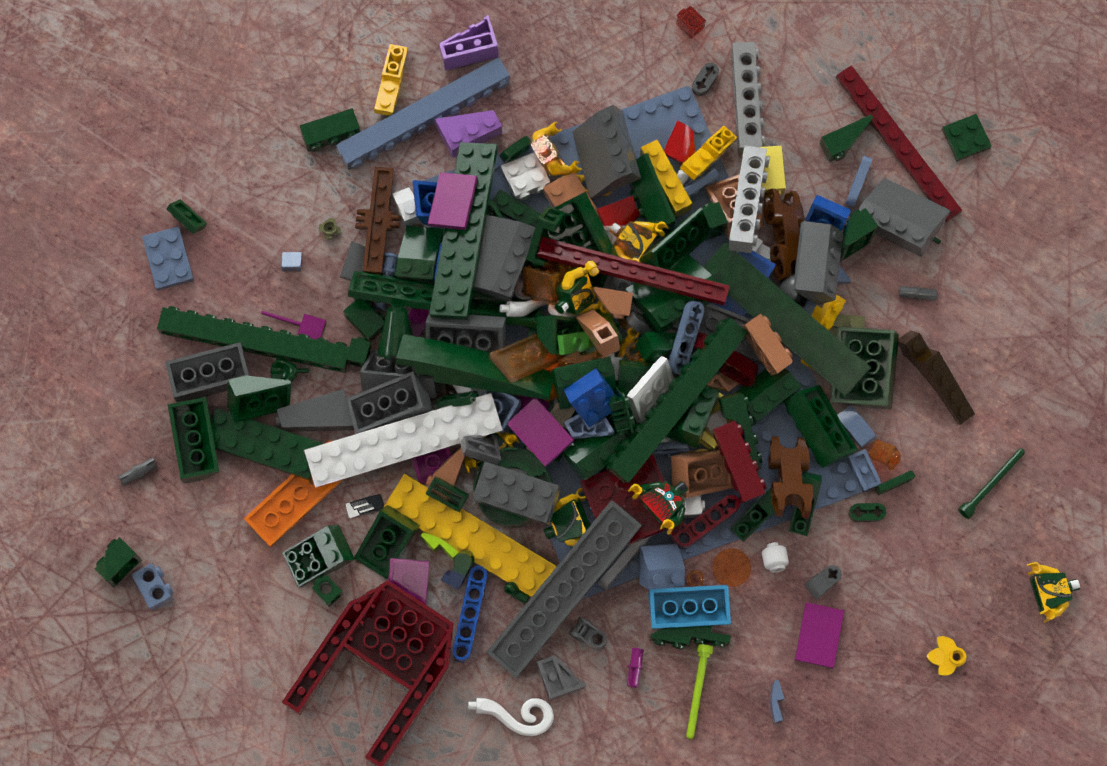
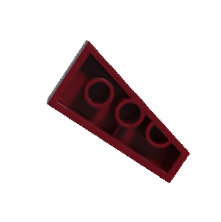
[712,421,767,505]

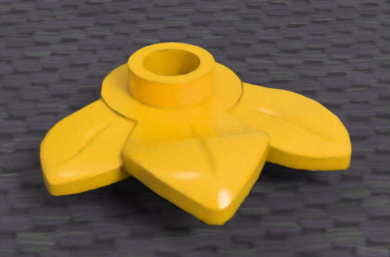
[927,636,967,676]

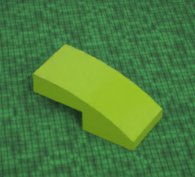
[421,533,459,561]

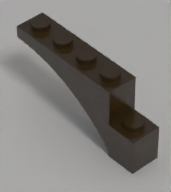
[898,330,975,425]

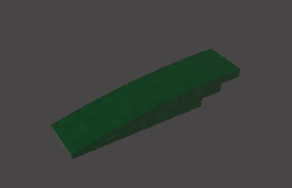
[396,334,553,400]

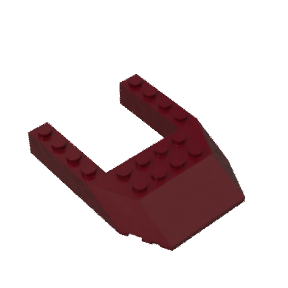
[282,580,454,766]

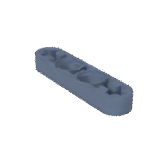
[669,301,704,375]

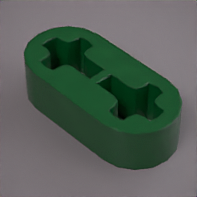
[499,136,534,164]
[848,503,886,522]

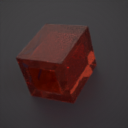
[676,5,706,39]

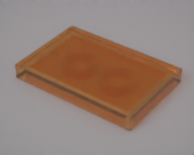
[489,333,560,383]

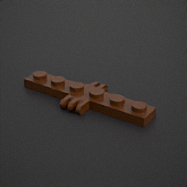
[355,167,401,275]

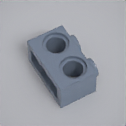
[131,563,174,611]

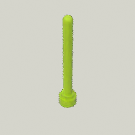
[686,644,713,739]

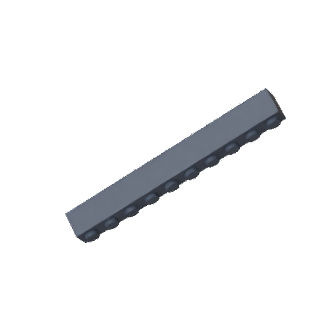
[336,57,510,170]

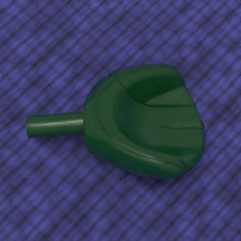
[270,358,309,383]

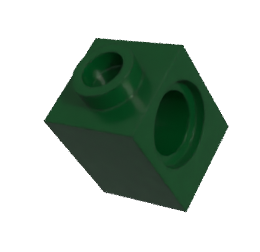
[346,337,372,368]
[312,574,343,607]

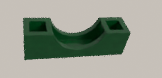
[718,392,763,469]

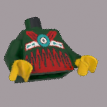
[628,481,689,535]

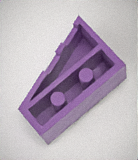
[439,15,499,71]
[435,110,502,158]

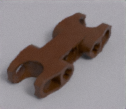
[763,188,804,280]
[767,436,813,518]

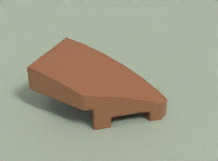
[706,373,739,392]

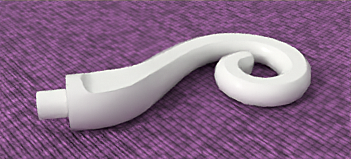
[500,295,576,318]
[468,698,554,736]

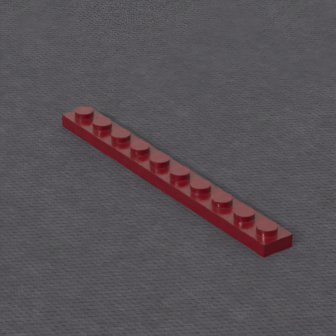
[836,65,962,222]
[537,237,729,306]

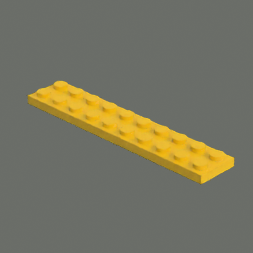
[384,474,557,597]

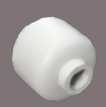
[762,542,789,573]

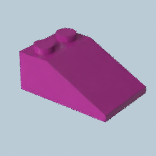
[412,447,451,484]

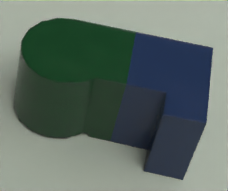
[441,550,475,589]

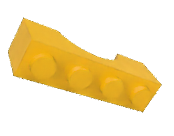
[639,140,693,218]

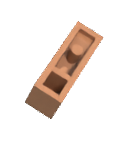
[426,447,466,500]

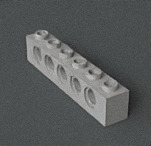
[731,42,765,154]
[729,146,770,253]

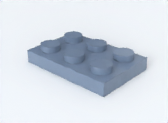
[142,226,194,291]

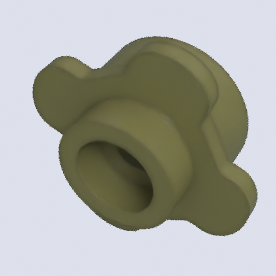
[319,218,341,240]

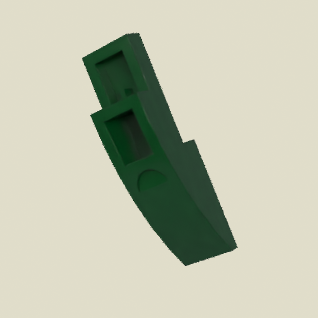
[649,626,731,649]

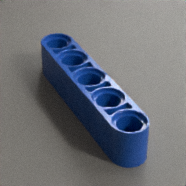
[453,566,487,662]

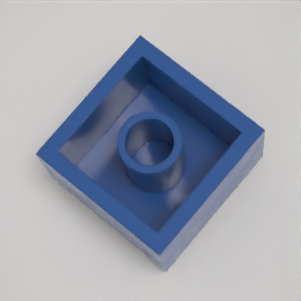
[564,368,617,427]

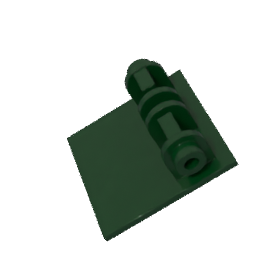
[609,387,635,435]

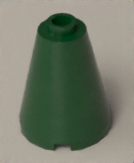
[378,304,413,359]

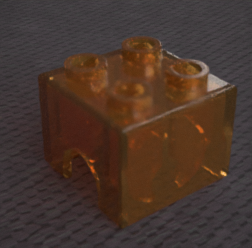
[523,260,577,305]

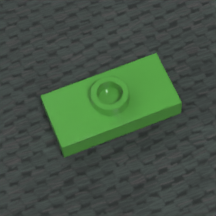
[557,331,590,355]

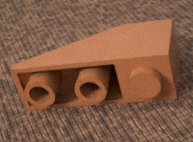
[576,309,620,358]

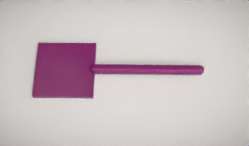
[261,311,326,340]

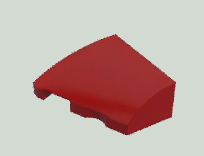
[664,120,695,166]
[597,196,639,226]

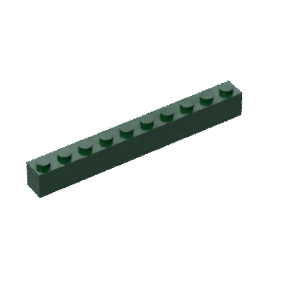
[157,306,349,373]
[606,318,748,483]

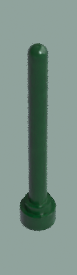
[958,448,1025,519]

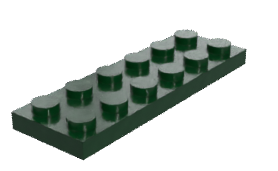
[210,408,323,481]

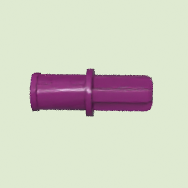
[627,648,644,688]

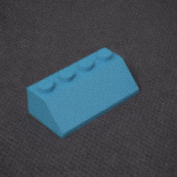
[648,585,731,629]

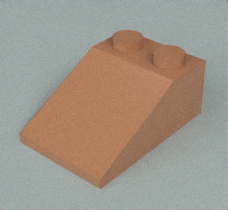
[705,175,763,238]
[671,450,733,498]

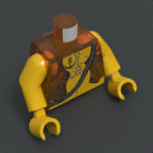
[530,122,582,176]
[609,221,668,262]

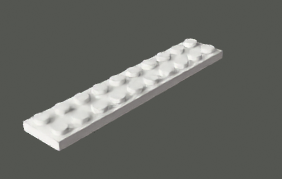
[304,393,503,488]

